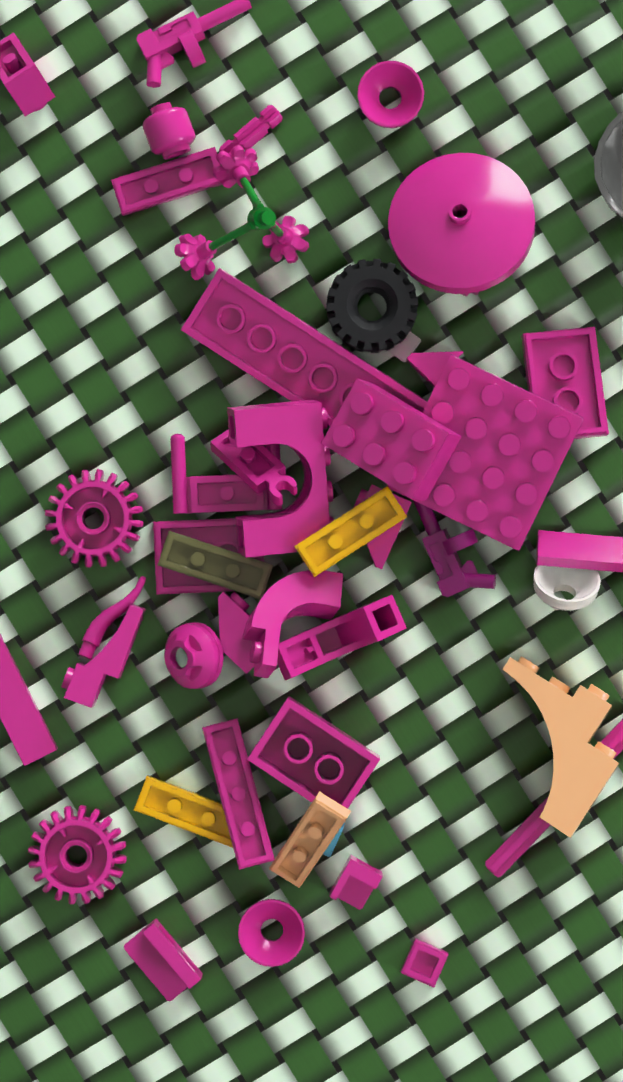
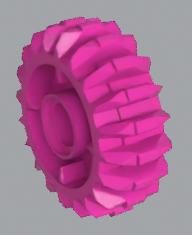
[45,469,144,568]
[28,805,127,904]

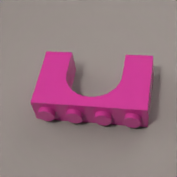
[227,399,334,558]

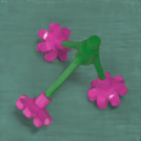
[174,145,309,280]

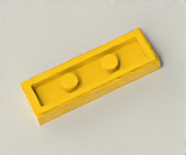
[294,486,407,577]
[134,775,233,848]

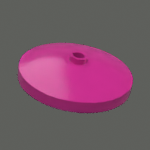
[388,153,535,294]

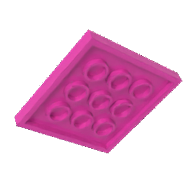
[387,354,584,551]

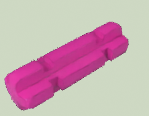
[219,105,282,155]

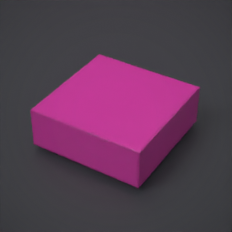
[400,938,449,988]

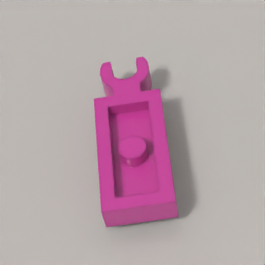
[210,429,298,506]

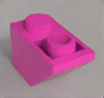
[218,591,255,674]

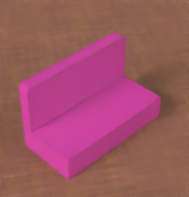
[124,918,203,1001]

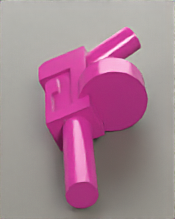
[136,0,252,88]

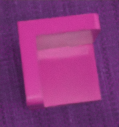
[329,854,383,910]

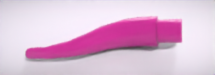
[78,576,146,660]

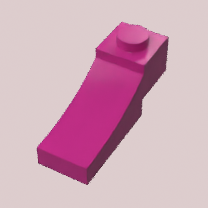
[61,604,146,708]

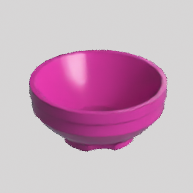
[357,61,424,128]
[164,622,224,689]
[238,899,305,967]

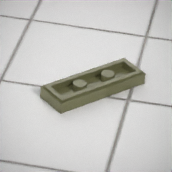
[158,531,273,599]

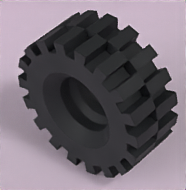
[326,258,418,353]

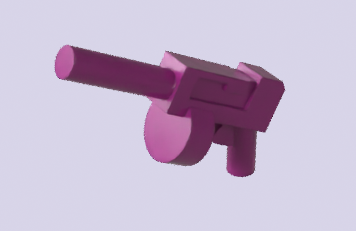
[413,500,496,597]

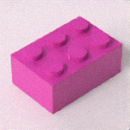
[321,379,462,501]
[247,696,380,809]

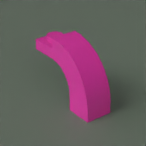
[243,570,343,678]
[277,595,407,680]

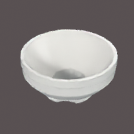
[533,565,601,611]

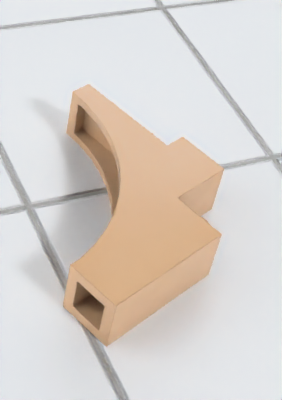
[502,656,619,838]

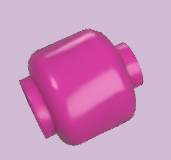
[142,102,196,160]

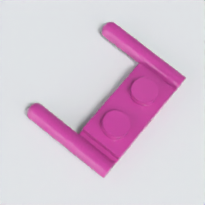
[170,434,283,514]

